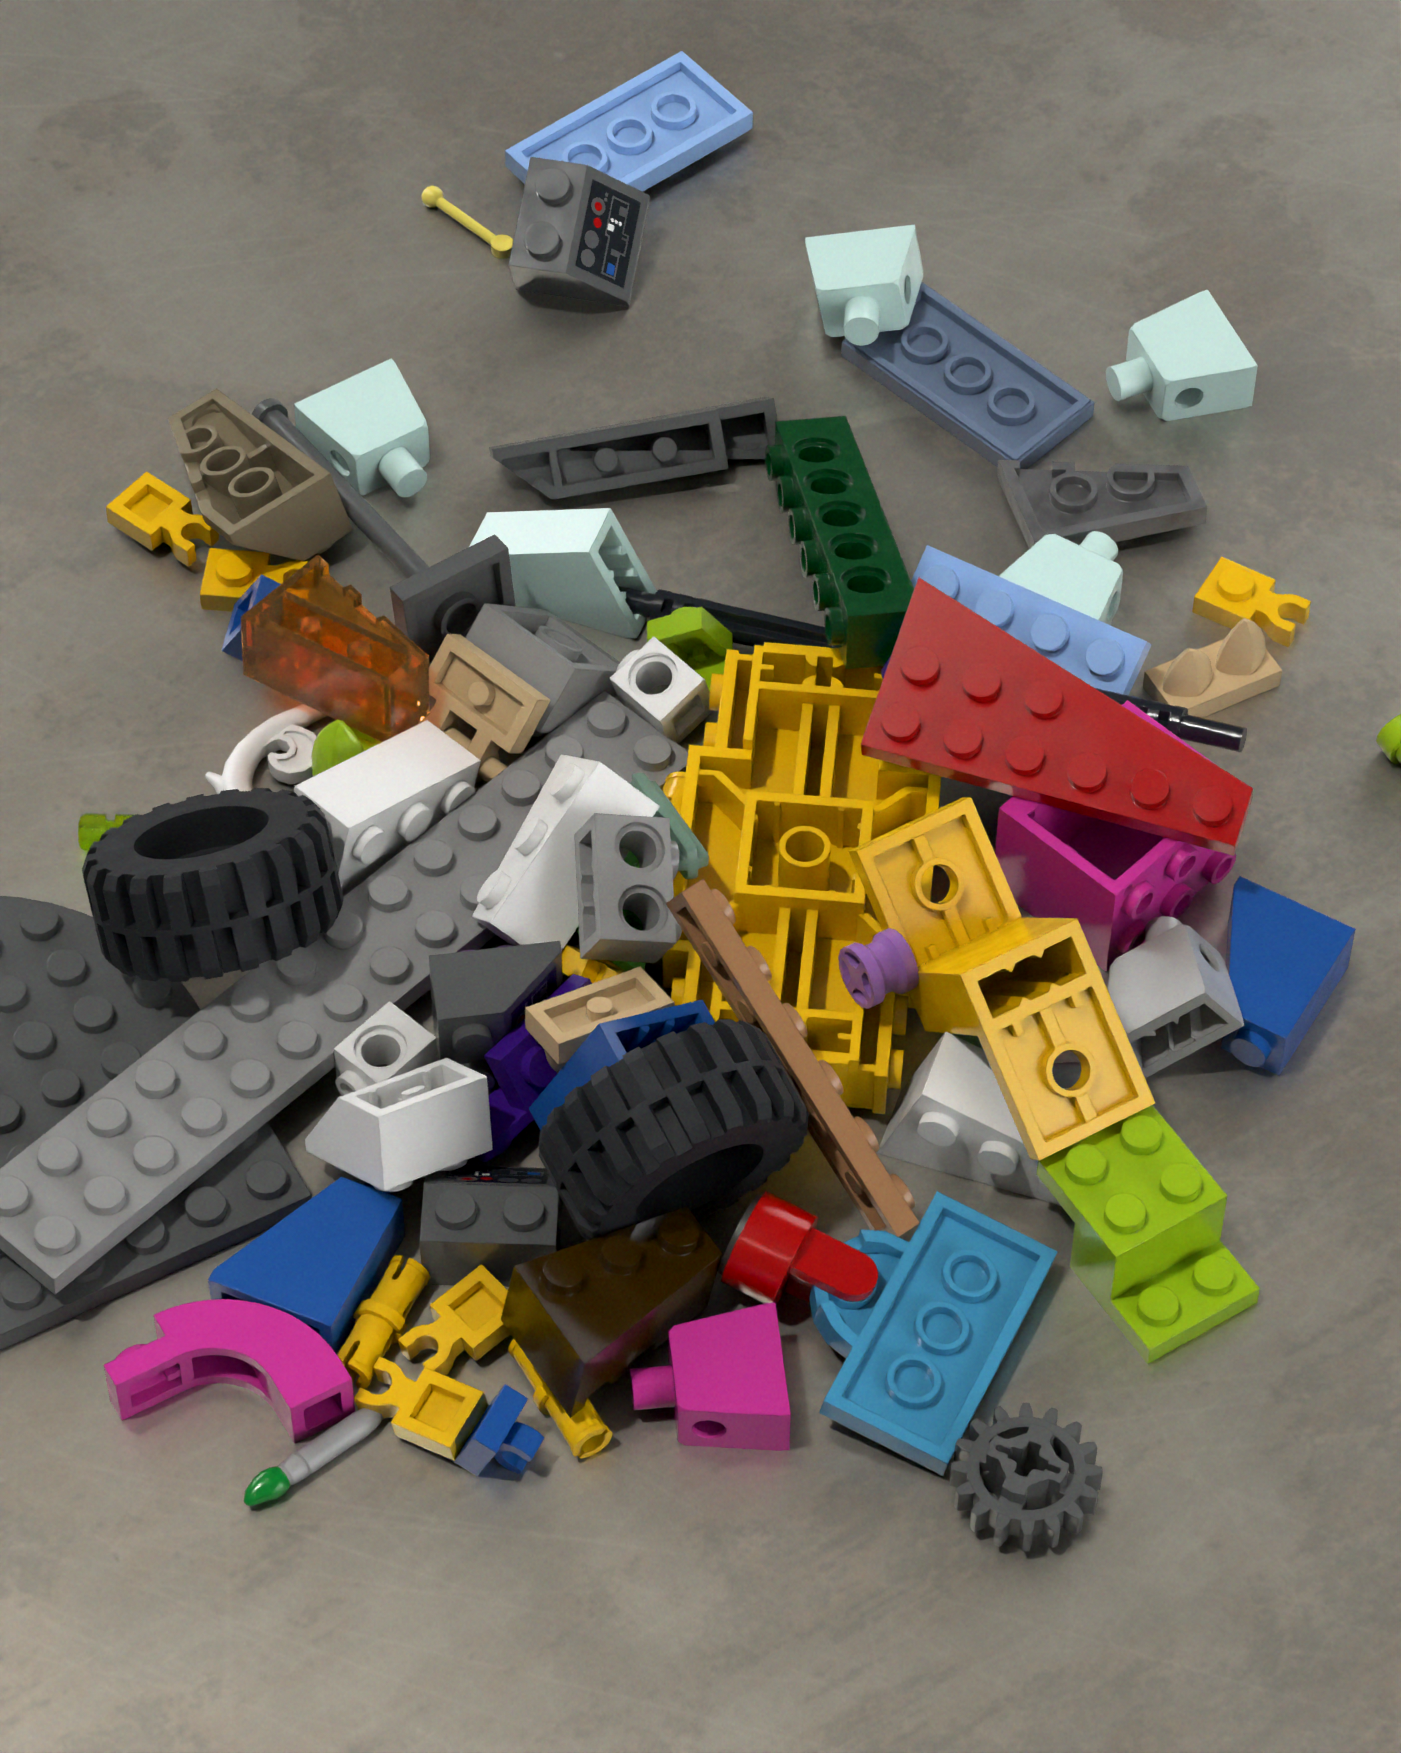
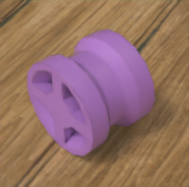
[838,928,919,1009]

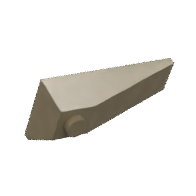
[168,388,353,561]

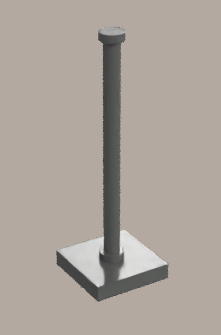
[252,398,515,689]

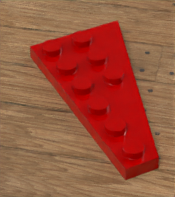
[861,577,1253,856]

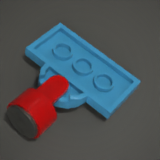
[718,1191,1058,1476]

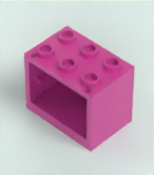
[995,700,1236,972]

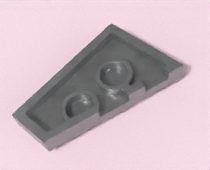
[997,460,1207,549]

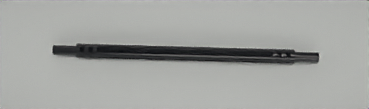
[617,586,1247,752]

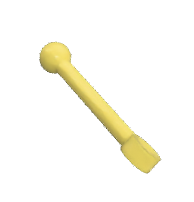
[421,185,513,259]

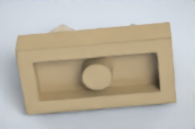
[1143,618,1282,718]
[525,967,674,1073]

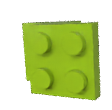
[1036,1105,1260,1364]

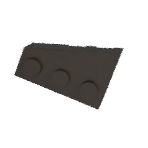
[501,1207,723,1418]

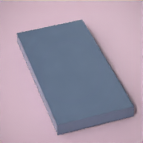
[841,282,1095,469]

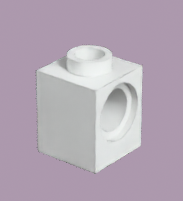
[610,637,713,744]
[334,1001,438,1096]

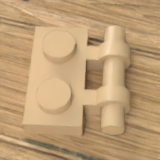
[406,634,551,783]

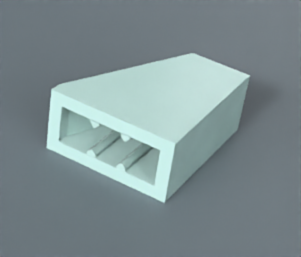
[469,508,657,638]

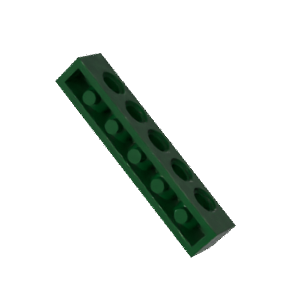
[765,416,914,669]

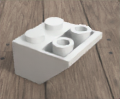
[305,1058,493,1192]

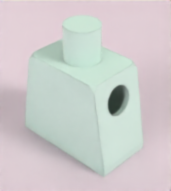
[805,225,923,346]
[1106,290,1258,421]
[294,358,430,497]
[999,531,1123,625]

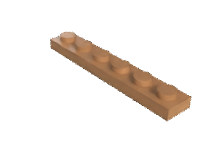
[666,879,919,1237]

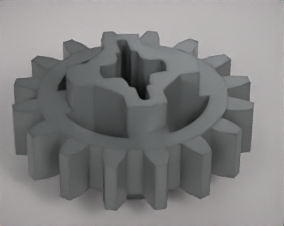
[950,1403,1103,1551]

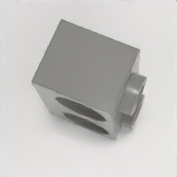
[574,813,682,963]

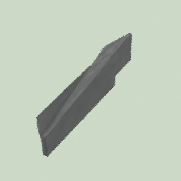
[489,397,778,500]

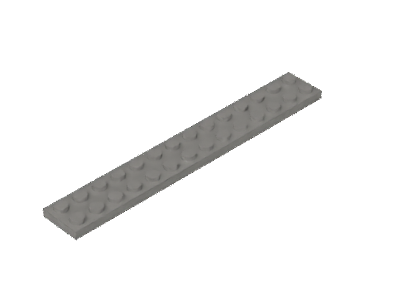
[0,691,688,1295]

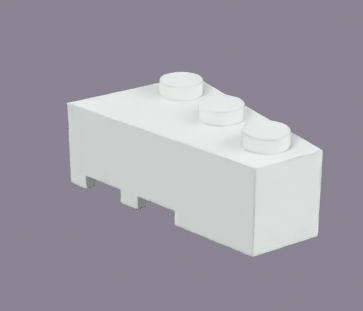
[294,720,481,897]
[472,754,660,949]
[877,1032,1061,1206]

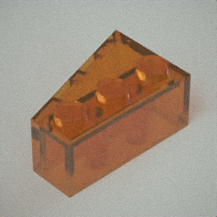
[241,555,430,742]

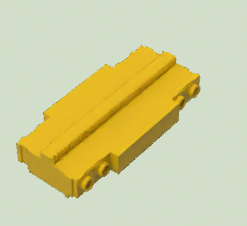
[663,642,942,1114]

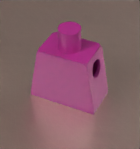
[630,1303,791,1451]

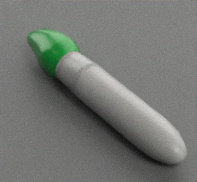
[244,1408,383,1507]

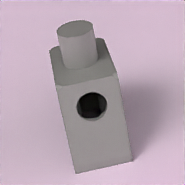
[1108,916,1244,1078]

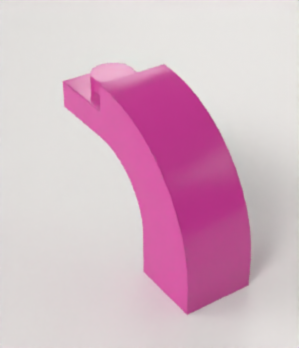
[103,1299,355,1444]

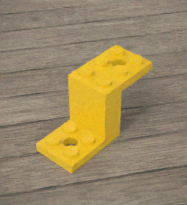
[849,797,1155,1160]

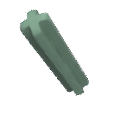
[630,773,709,879]

